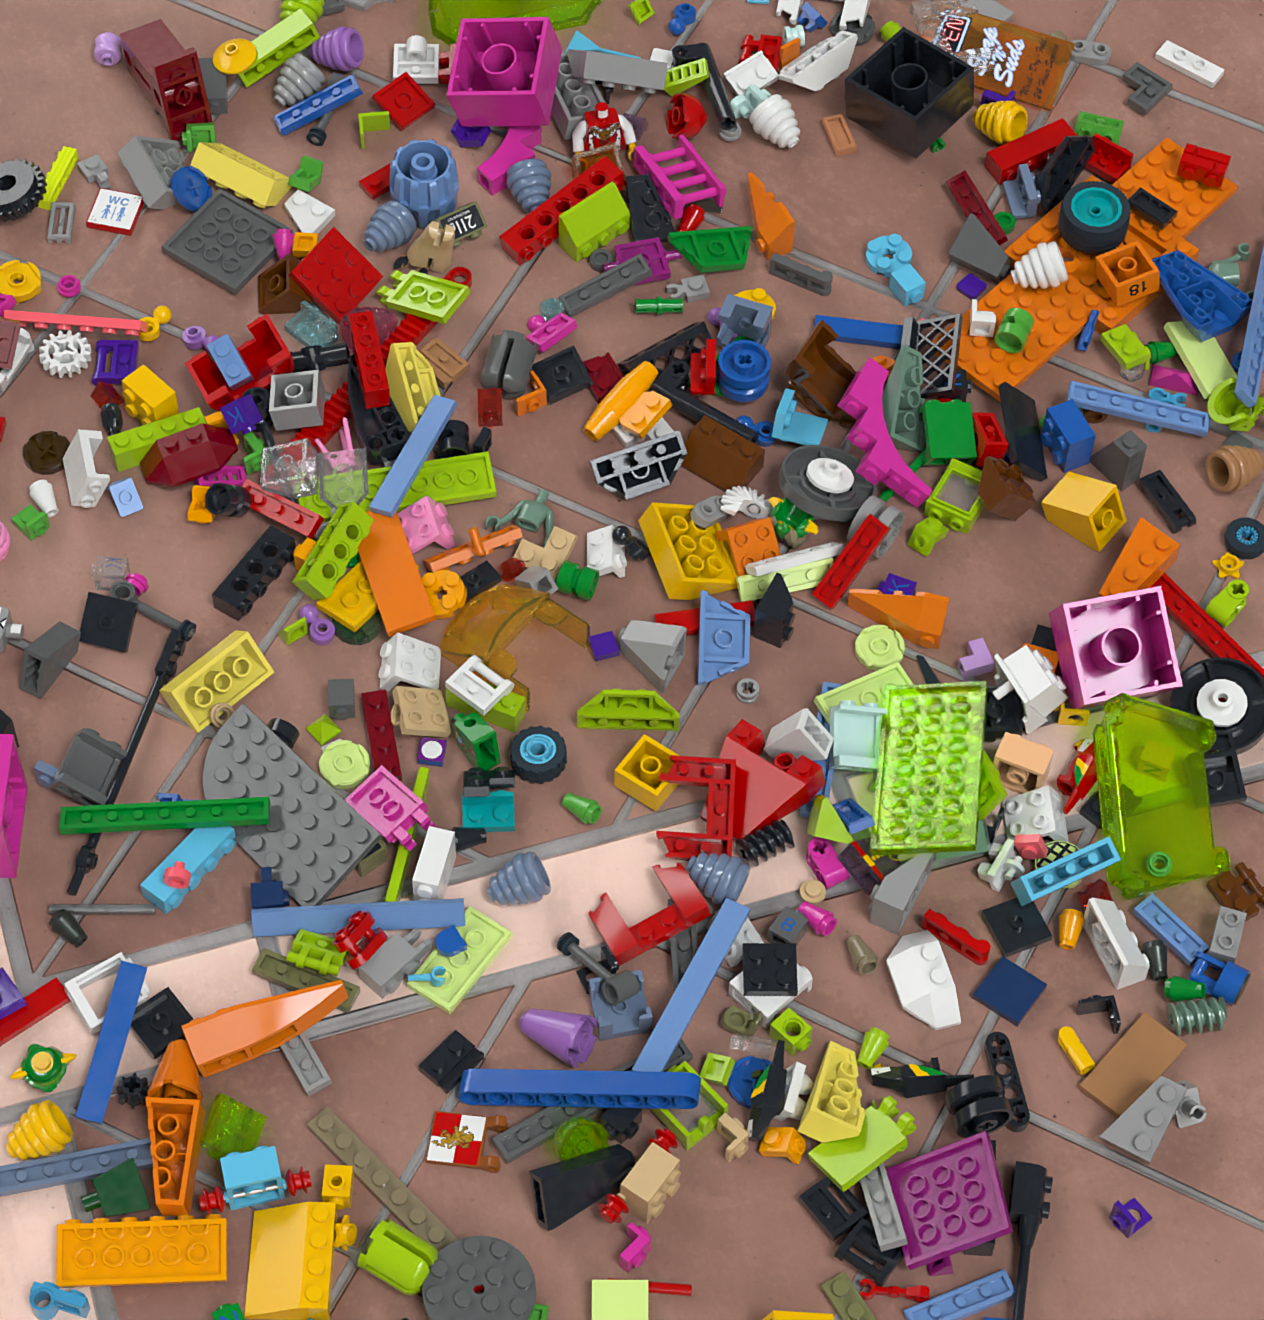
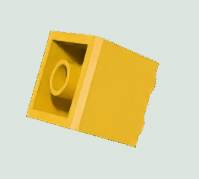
[1041,472,1127,552]

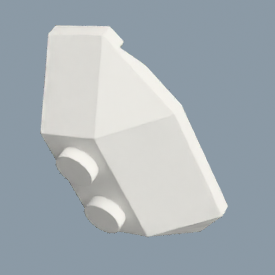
[778,31,858,91]
[886,930,961,1030]

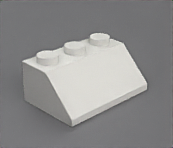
[1083,898,1150,990]

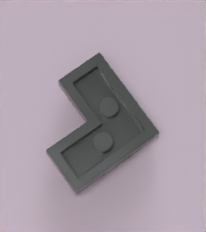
[1122,62,1173,115]

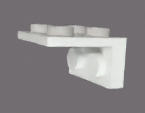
[1002,785,1069,846]

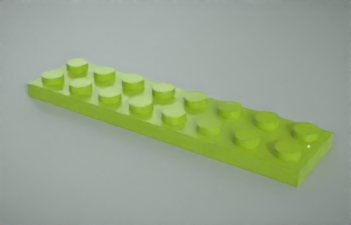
[296,452,497,523]

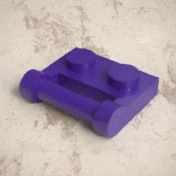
[92,340,139,387]

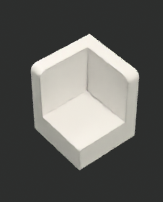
[969,299,996,337]

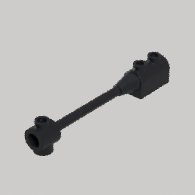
[1008,1161,1053,1320]

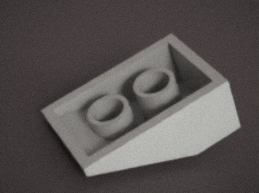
[868,846,935,935]

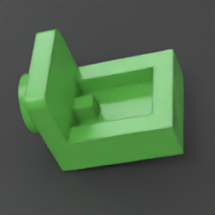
[182,122,216,152]
[288,155,324,192]
[243,431,268,475]

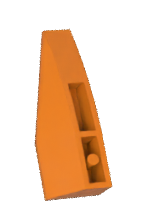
[182,980,349,1078]

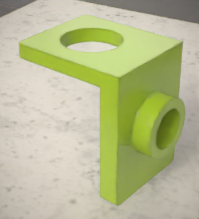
[358,111,390,149]

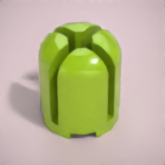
[357,1218,439,1296]

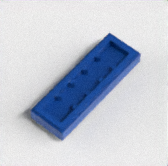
[832,798,875,834]

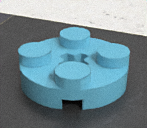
[865,234,912,278]

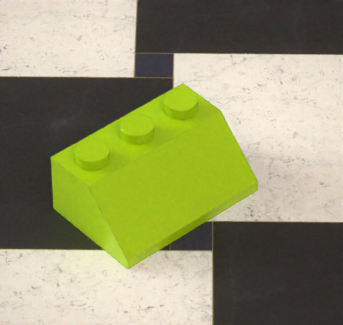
[559,181,630,262]

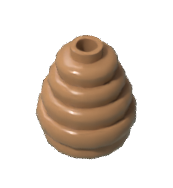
[1206,445,1264,493]

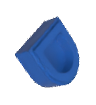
[435,925,467,957]

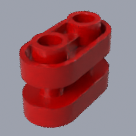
[333,910,388,969]

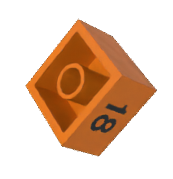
[1095,240,1160,307]

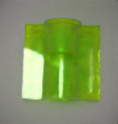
[199,1093,267,1161]

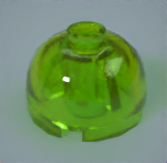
[553,1116,609,1161]

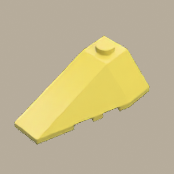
[798,1041,865,1143]

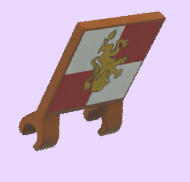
[426,1111,508,1173]

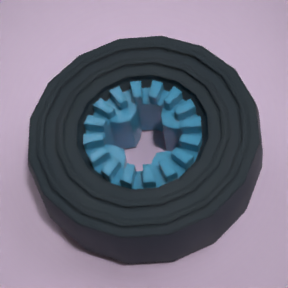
[1224,518,1264,559]

